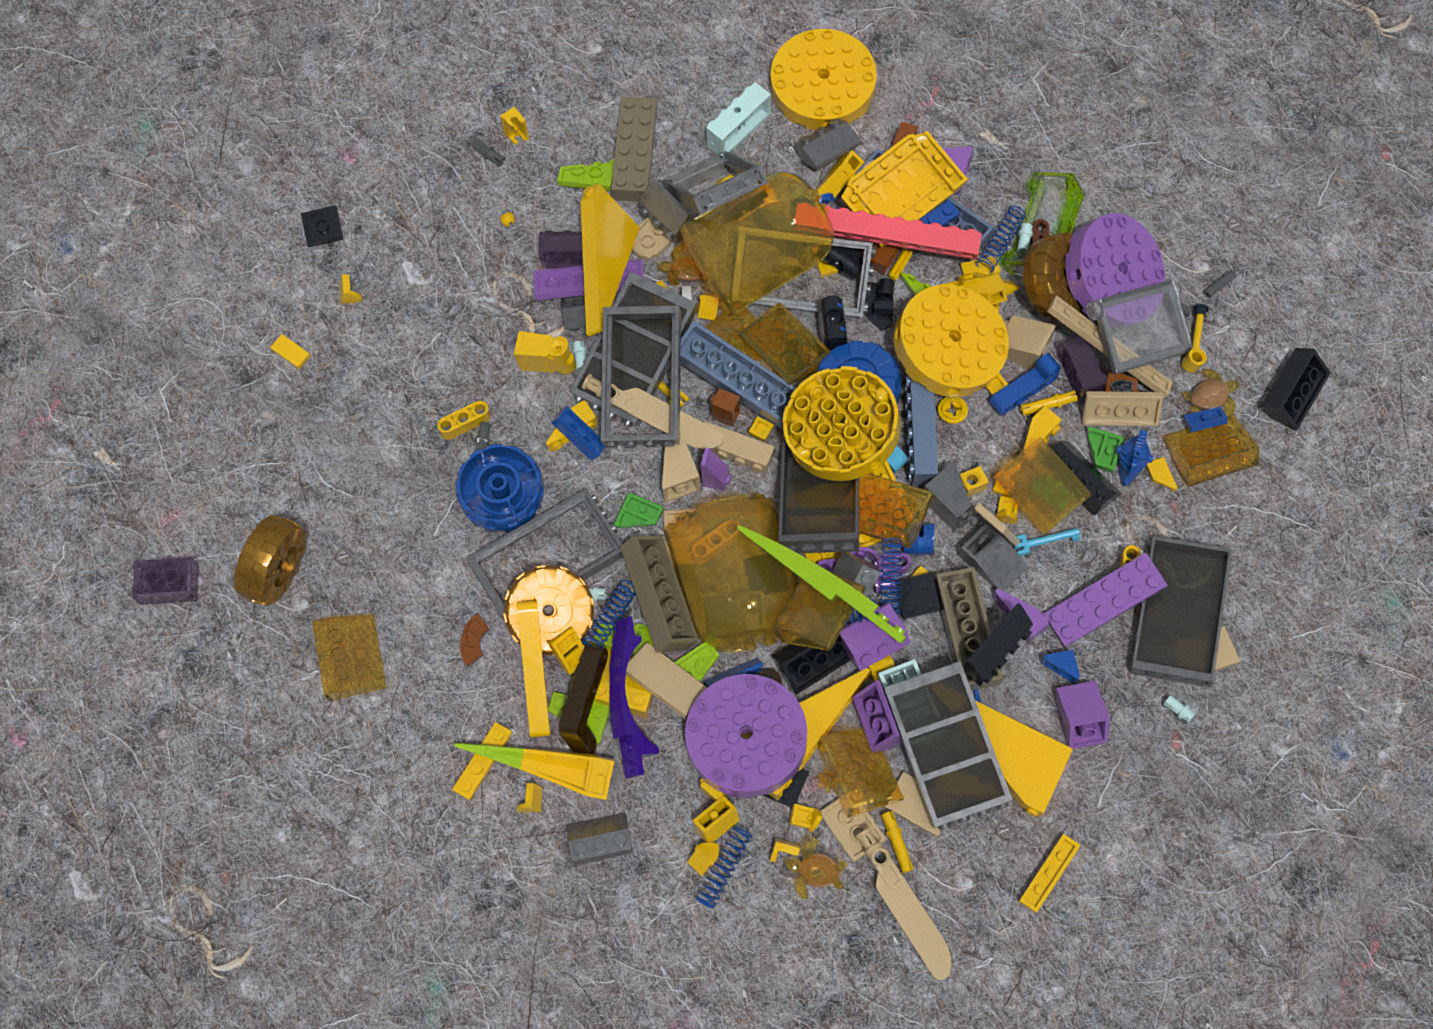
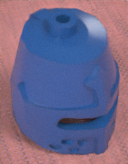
[899,524,934,556]

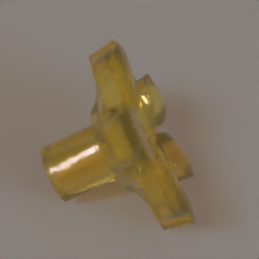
[816,767,843,794]

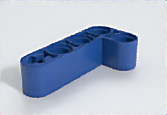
[989,353,1061,416]

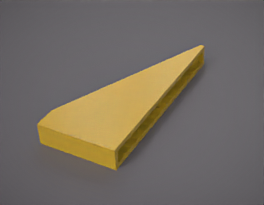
[580,183,640,337]
[741,668,871,801]
[927,682,1073,817]

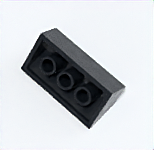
[1261,348,1331,431]
[1041,441,1122,516]
[963,602,1033,686]
[772,616,850,695]

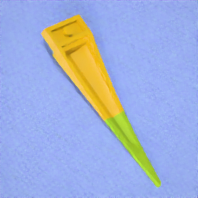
[453,742,615,800]

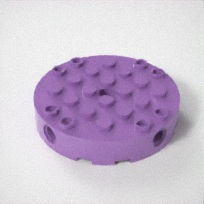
[1065,213,1165,328]
[685,674,807,798]

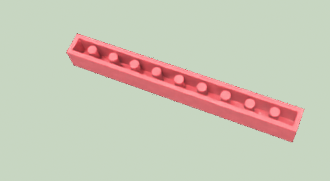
[794,202,982,260]

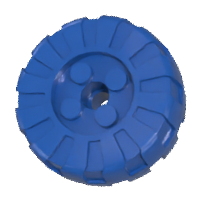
[818,341,902,424]
[456,444,544,533]

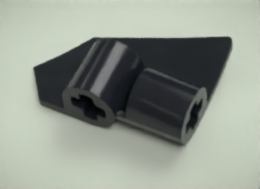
[859,278,895,331]

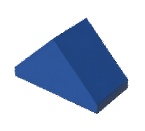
[1041,650,1080,685]

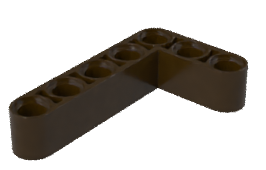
[559,646,608,754]

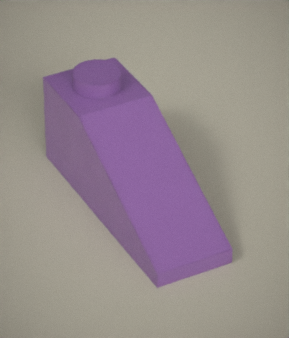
[701,447,732,491]
[992,588,1049,642]

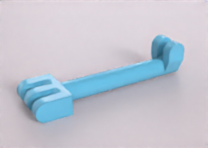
[1014,528,1080,557]

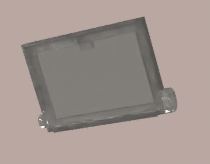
[1086,280,1193,375]

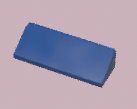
[552,406,606,460]
[704,658,763,688]

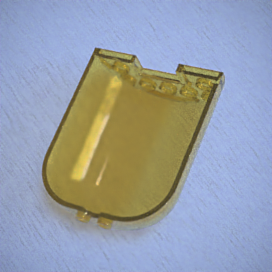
[679,172,834,317]
[664,494,805,652]

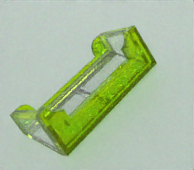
[1002,172,1085,278]

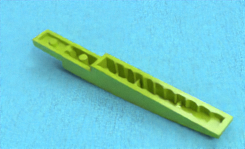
[737,525,907,645]

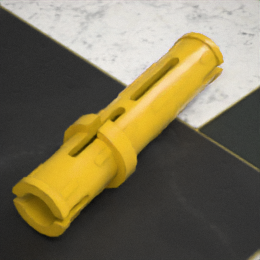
[1020,390,1078,416]
[881,811,914,874]

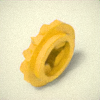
[938,397,968,424]

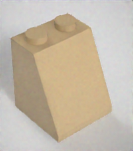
[1005,315,1056,370]
[662,437,700,503]

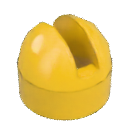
[499,211,515,227]

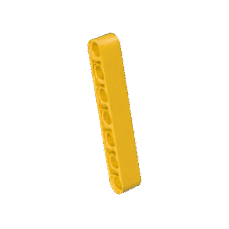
[517,600,550,738]

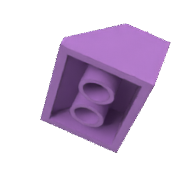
[838,602,911,671]
[852,680,902,752]

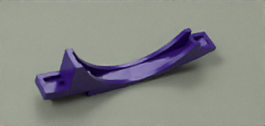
[610,616,659,779]

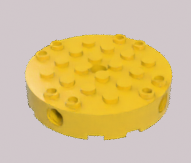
[770,29,877,130]
[893,284,1009,397]
[783,366,901,481]

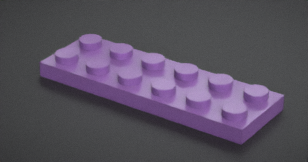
[534,260,644,300]
[1044,553,1168,647]

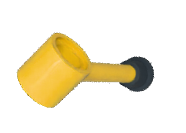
[1181,304,1209,373]

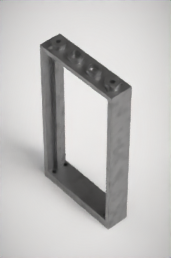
[661,151,768,215]
[731,226,876,317]
[601,305,681,448]
[466,488,625,623]

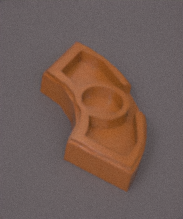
[460,613,489,667]

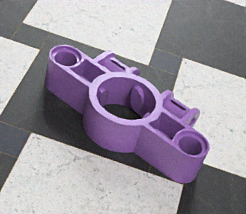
[817,547,911,594]

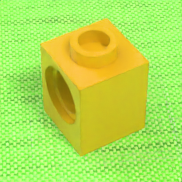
[960,466,989,497]

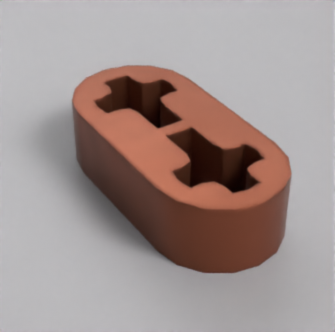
[1032,219,1049,244]

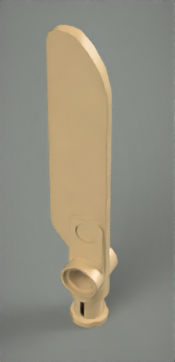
[582,373,724,449]
[855,827,951,980]

